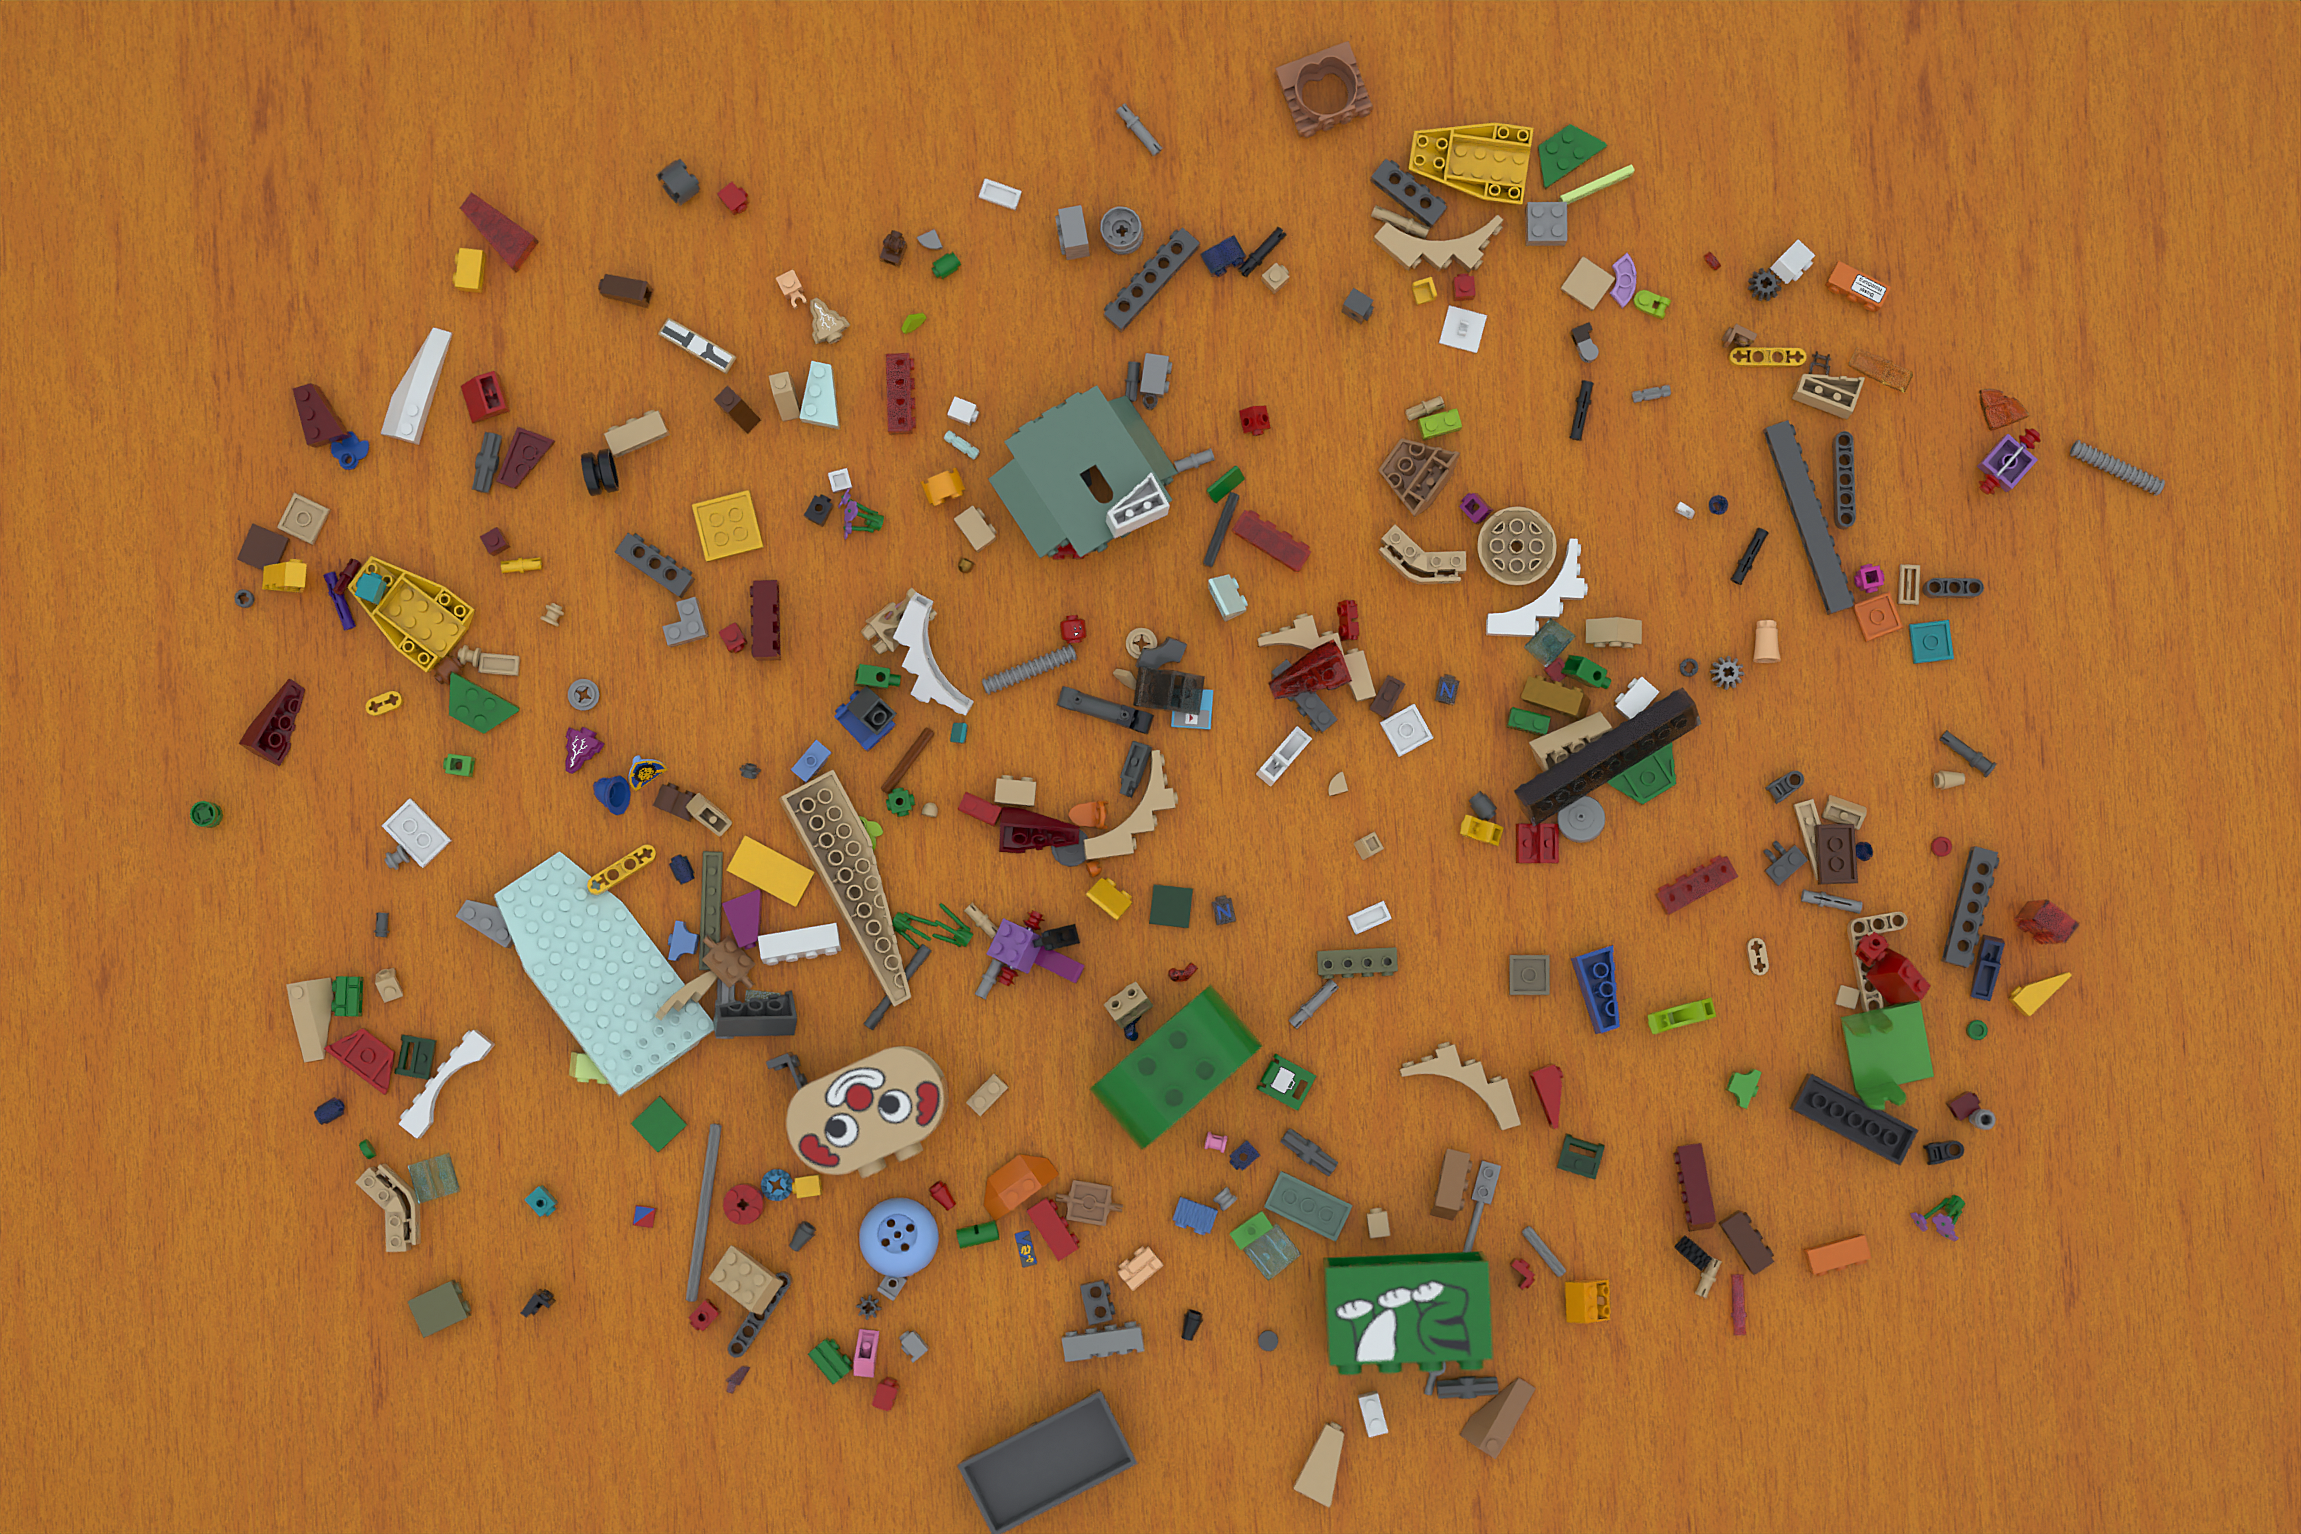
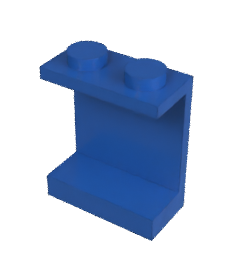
[834,689,896,752]

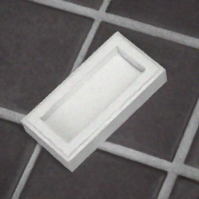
[979,179,1022,211]
[1348,901,1392,935]

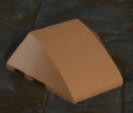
[1379,438,1460,517]

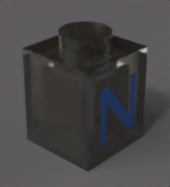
[1434,674,1460,706]
[1212,895,1236,926]

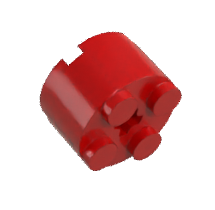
[723,1183,766,1225]

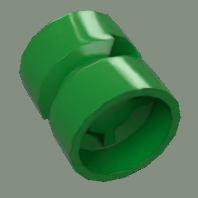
[190,801,223,828]

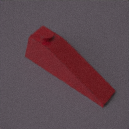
[239,679,305,766]
[999,807,1080,853]

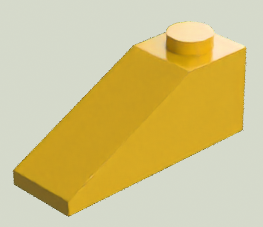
[2008,972,2072,1017]

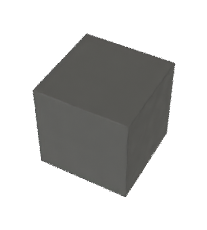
[846,686,897,735]

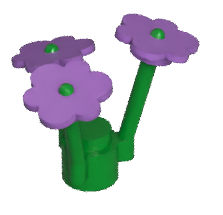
[838,488,884,539]
[1910,1195,1965,1241]

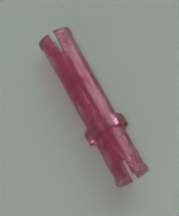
[1731,1274,1747,1335]

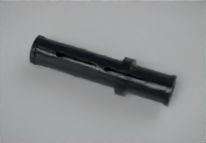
[1238,227,1287,278]
[1569,380,1594,441]
[1730,528,1769,585]

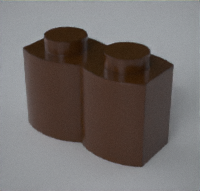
[653,782,696,822]

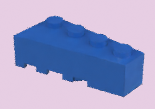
[1571,945,1620,1034]

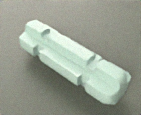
[944,431,979,459]

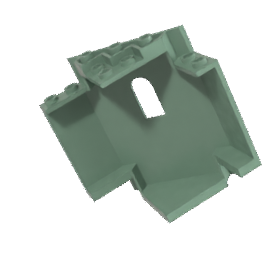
[988,385,1178,558]

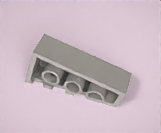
[1062,1321,1144,1362]

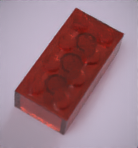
[2014,899,2079,945]

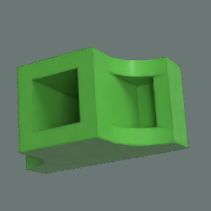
[1725,1069,1762,1109]
[1229,1211,1273,1250]

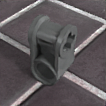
[1765,771,1804,804]

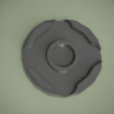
[1051,829,1088,867]

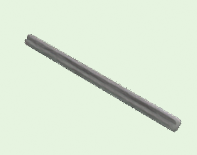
[686,1124,721,1302]

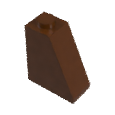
[598,274,653,308]
[714,386,761,434]

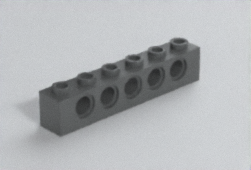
[1104,227,1200,333]
[1941,846,1999,968]

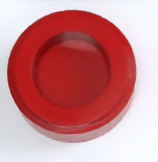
[1931,837,1952,857]

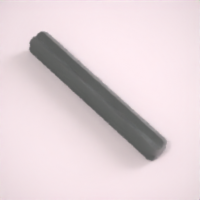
[1203,492,1239,567]

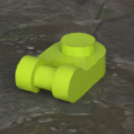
[1633,290,1671,319]

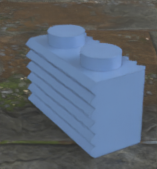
[1172,1196,1218,1235]

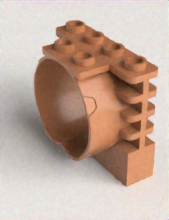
[1275,41,1373,138]

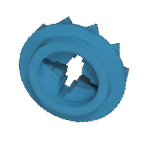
[761,1169,792,1201]

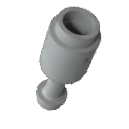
[1969,1109,1995,1130]

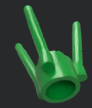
[932,903,973,947]
[892,912,938,949]

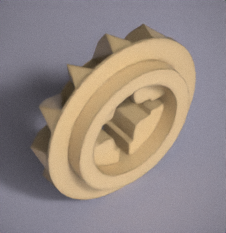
[1126,628,1157,659]

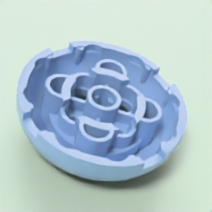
[859,1198,939,1278]

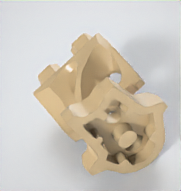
[861,588,937,655]

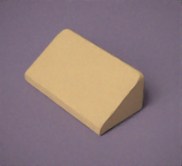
[1822,795,1867,830]

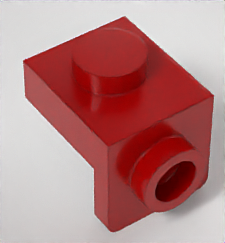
[1510,1258,1535,1290]

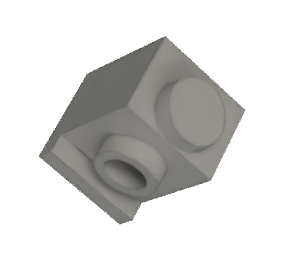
[877,1276,907,1301]
[899,1330,929,1362]

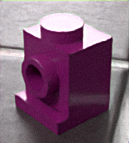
[1459,493,1493,524]

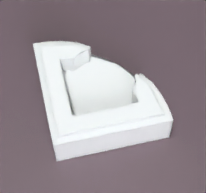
[1675,502,1695,519]

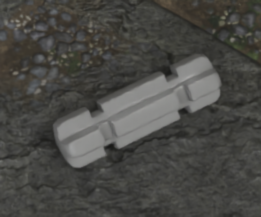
[1632,385,1671,403]

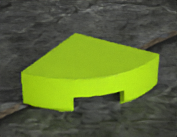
[901,313,927,334]

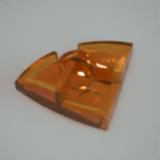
[1979,389,2029,431]

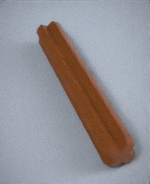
[881,728,934,794]

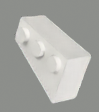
[1106,472,1170,538]

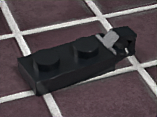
[1033,924,1080,951]

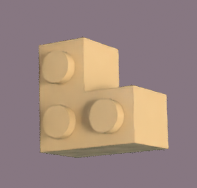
[1586,617,1642,648]

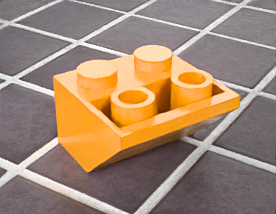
[1565,1280,1611,1323]

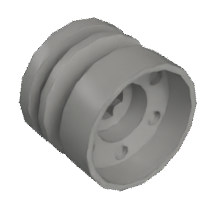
[1100,207,1144,255]

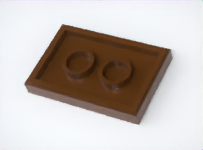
[1814,824,1858,885]

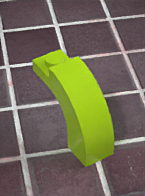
[1647,997,1717,1035]

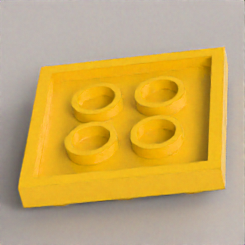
[692,490,764,562]

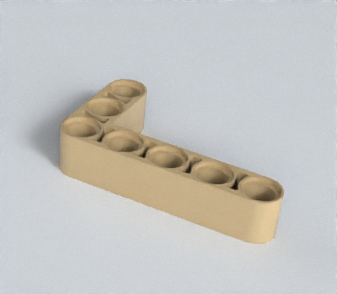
[1847,912,1908,1012]

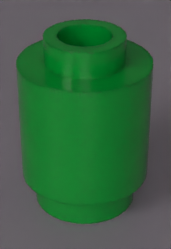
[931,252,961,279]

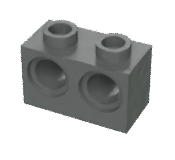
[1080,1279,1115,1325]

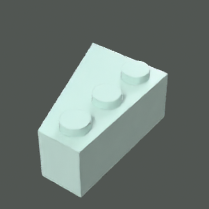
[799,361,840,430]

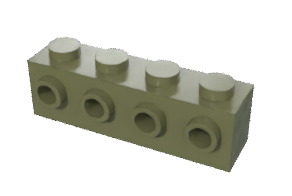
[1316,947,1398,979]

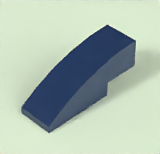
[1970,935,2005,1001]

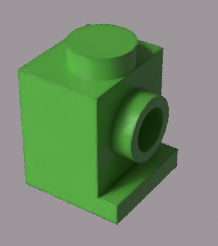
[443,754,475,777]

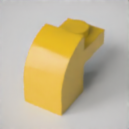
[1460,815,1504,846]

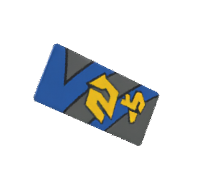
[1015,1230,1037,1268]

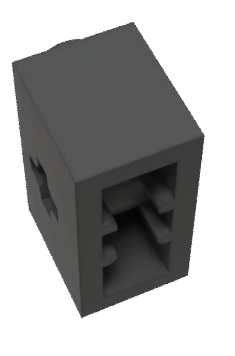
[1341,288,1374,324]

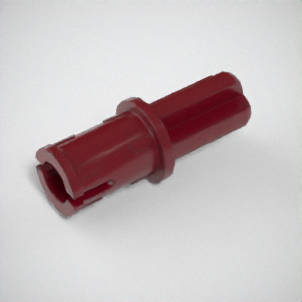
[333,558,361,596]

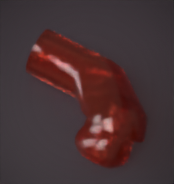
[1168,962,1198,982]

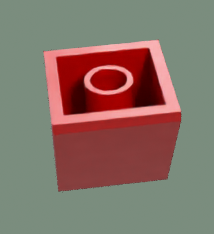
[1866,948,1931,1004]

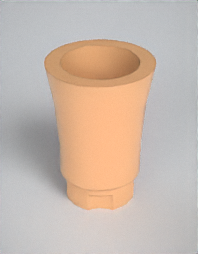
[1753,620,1781,663]

